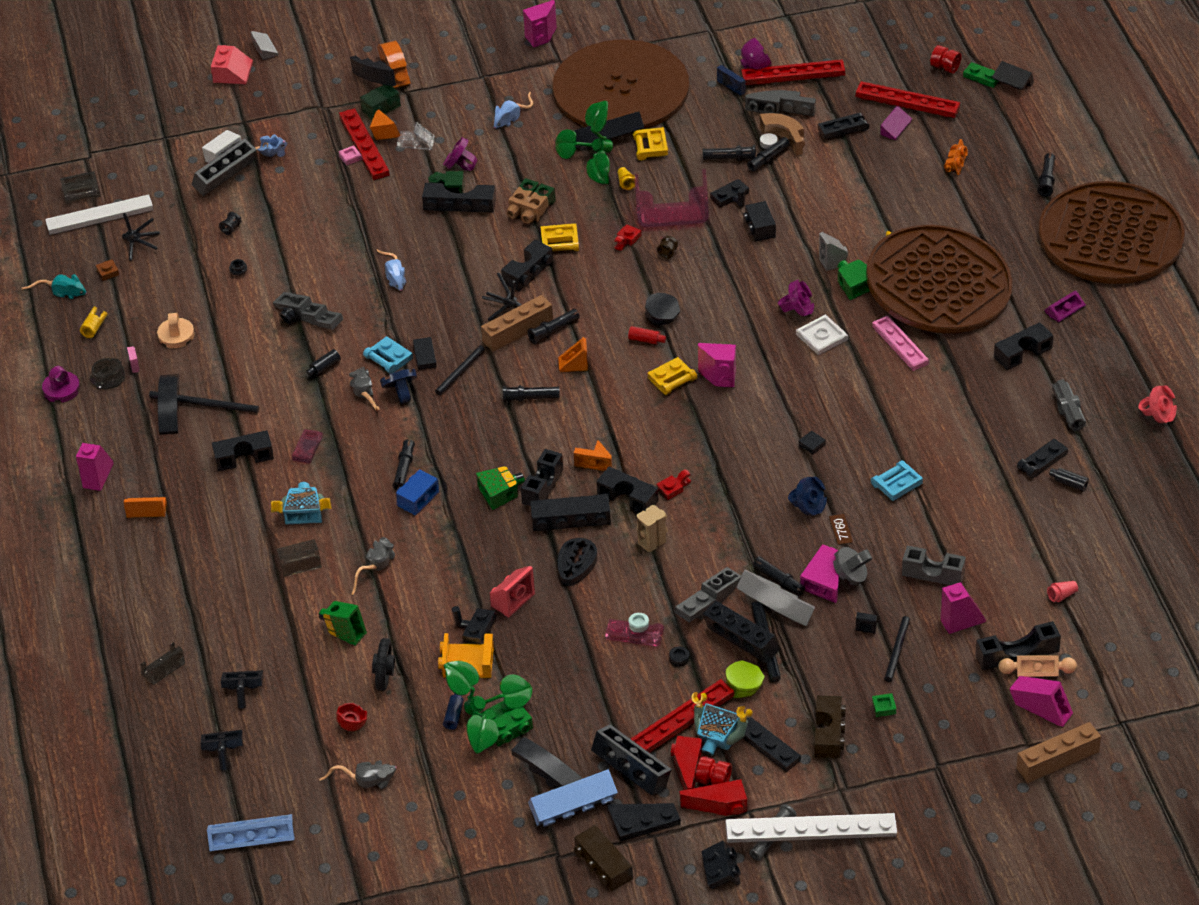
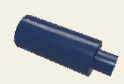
[443,693,464,730]

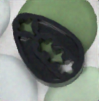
[558,538,598,586]

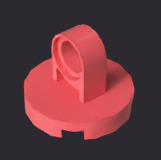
[1138,385,1177,424]

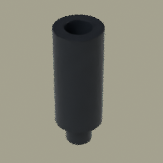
[306,349,341,377]
[1049,468,1089,492]

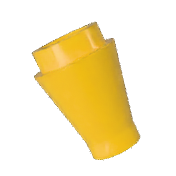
[617,167,636,190]

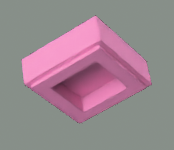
[338,146,362,166]
[127,346,139,373]

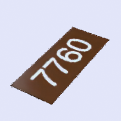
[829,514,853,545]

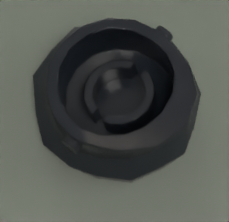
[645,293,680,325]

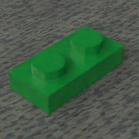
[963,62,999,88]

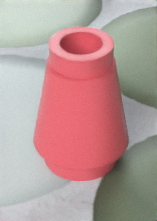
[1047,581,1078,602]

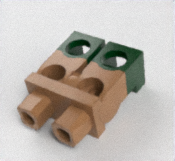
[507,178,556,224]

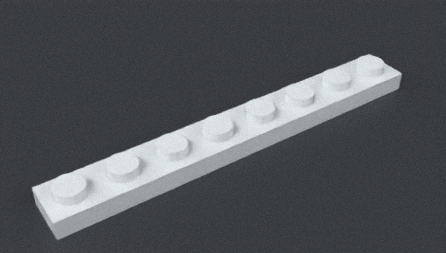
[725,813,897,843]

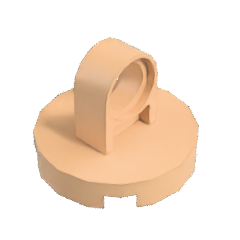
[157,313,195,348]

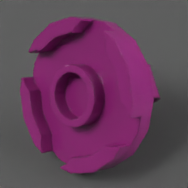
[443,137,477,171]
[778,280,814,316]
[42,366,80,402]

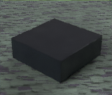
[799,430,826,455]
[856,612,877,634]

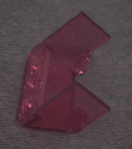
[633,168,709,227]

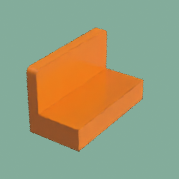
[124,497,167,518]

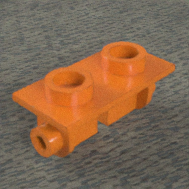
[944,139,968,175]

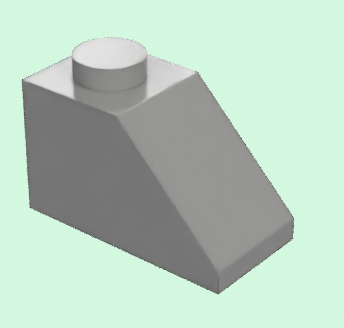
[819,232,848,271]

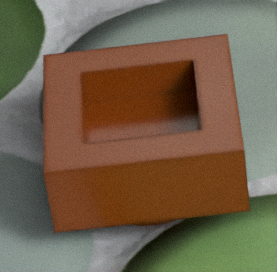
[96,259,119,281]

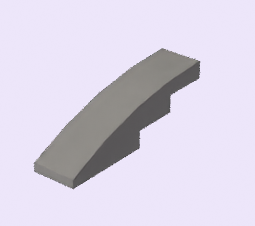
[737,570,815,626]

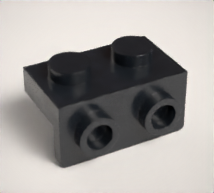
[701,840,741,889]

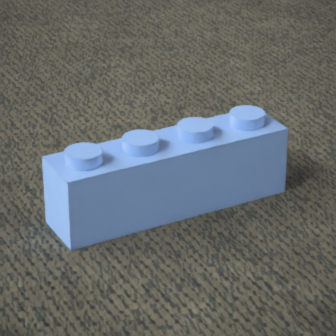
[528,769,618,827]

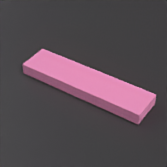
[872,316,929,371]

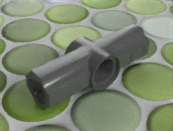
[1052,379,1086,431]

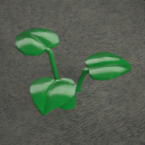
[555,101,613,184]
[444,661,532,754]

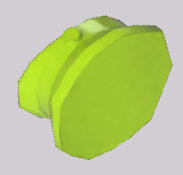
[725,660,765,698]

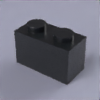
[743,201,776,242]

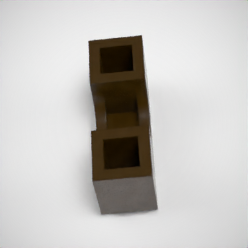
[815,695,846,758]

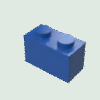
[396,469,439,515]

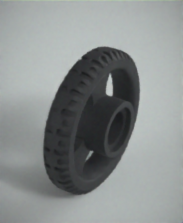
[372,638,395,691]

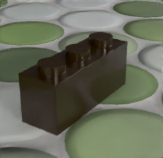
[574,825,633,891]

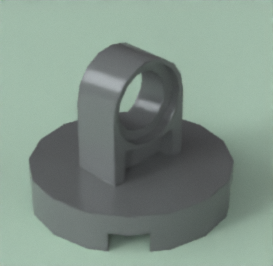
[833,547,873,586]

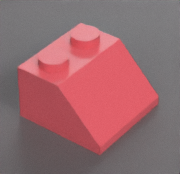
[211,45,253,84]
[490,566,535,618]

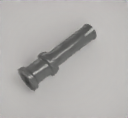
[749,804,797,861]

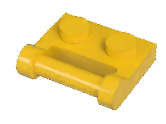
[633,127,668,161]
[541,223,579,251]
[647,357,698,395]

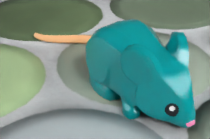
[22,274,87,299]

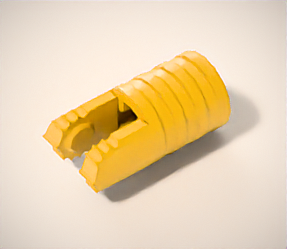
[79,306,108,338]

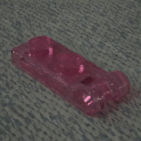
[605,619,665,646]

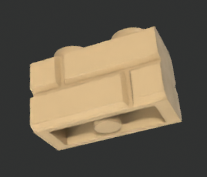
[637,505,668,552]

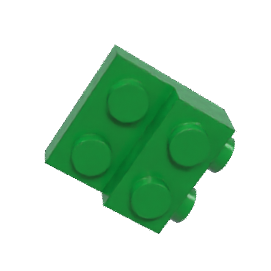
[481,701,533,747]

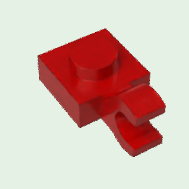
[614,224,642,251]
[656,469,691,500]

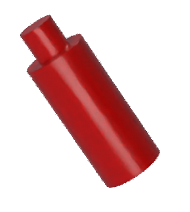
[628,326,666,345]

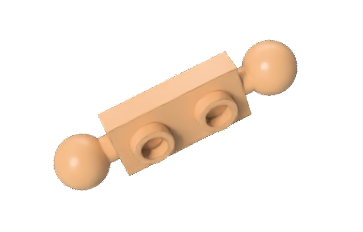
[998,655,1077,677]

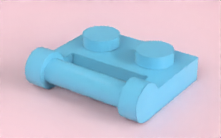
[363,336,413,374]
[870,460,923,501]

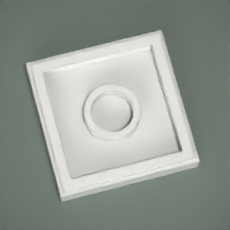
[796,314,848,355]

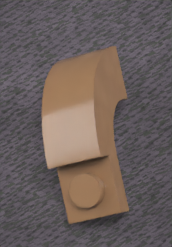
[760,113,805,156]

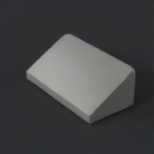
[250,31,278,60]

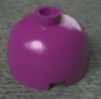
[740,38,772,69]

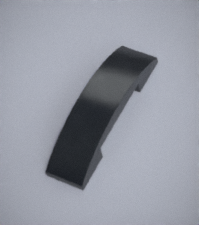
[158,374,179,435]

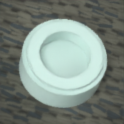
[629,613,649,633]

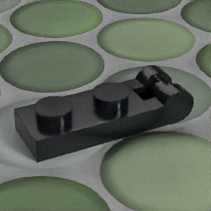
[818,113,870,140]
[1017,438,1068,479]

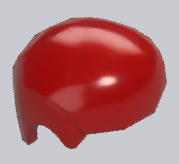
[336,703,367,731]

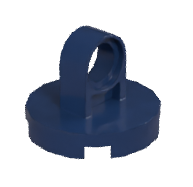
[380,369,417,404]
[788,477,827,516]

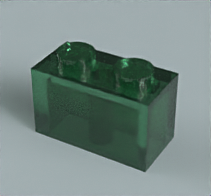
[360,85,401,120]

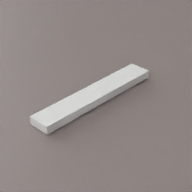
[45,195,153,235]

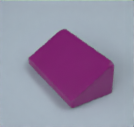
[880,106,912,140]
[1044,290,1086,322]

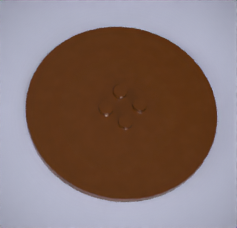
[553,39,689,132]
[1038,181,1185,284]
[866,225,1013,333]

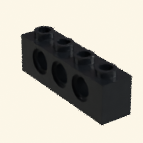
[703,601,780,664]
[591,724,672,796]

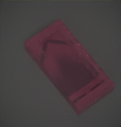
[292,429,323,463]

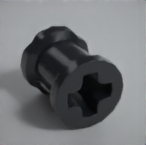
[219,212,242,235]

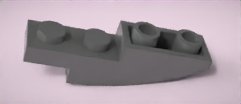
[745,90,816,116]
[674,567,741,623]

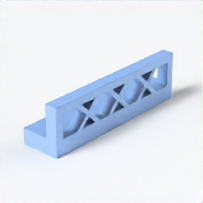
[207,814,294,851]

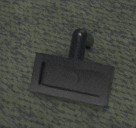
[710,179,749,207]
[452,606,497,644]
[221,670,264,709]
[201,730,243,770]

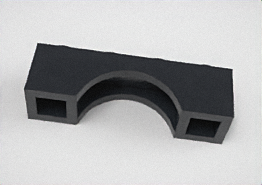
[422,183,496,213]
[975,621,1061,671]

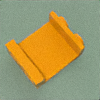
[438,633,494,678]

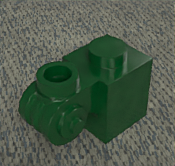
[428,171,465,193]

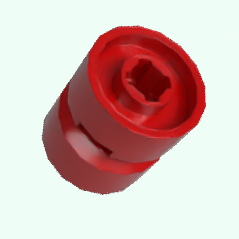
[930,45,962,74]
[695,756,732,785]

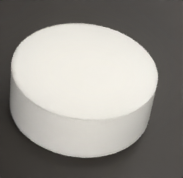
[760,133,777,149]

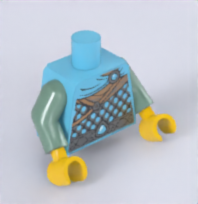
[271,482,332,524]
[691,692,753,756]

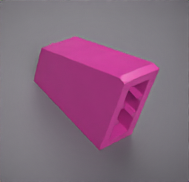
[76,443,114,491]
[800,544,839,603]
[940,582,986,634]
[1009,676,1073,727]

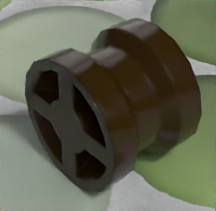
[657,236,678,259]

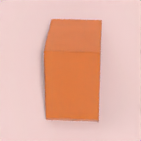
[370,110,401,140]
[558,337,588,372]

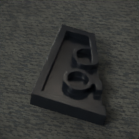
[607,803,681,842]

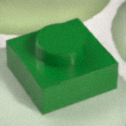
[872,693,897,717]

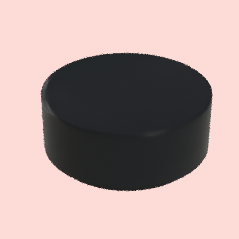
[669,646,690,667]

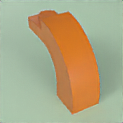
[377,41,411,89]

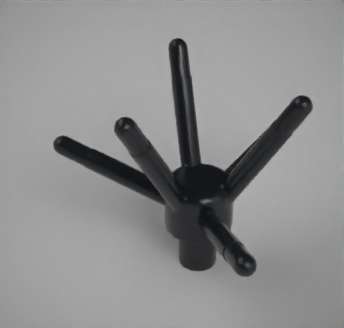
[122,213,160,261]
[482,272,522,321]

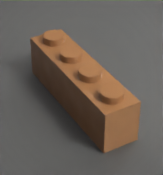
[481,295,553,352]
[1016,722,1101,783]

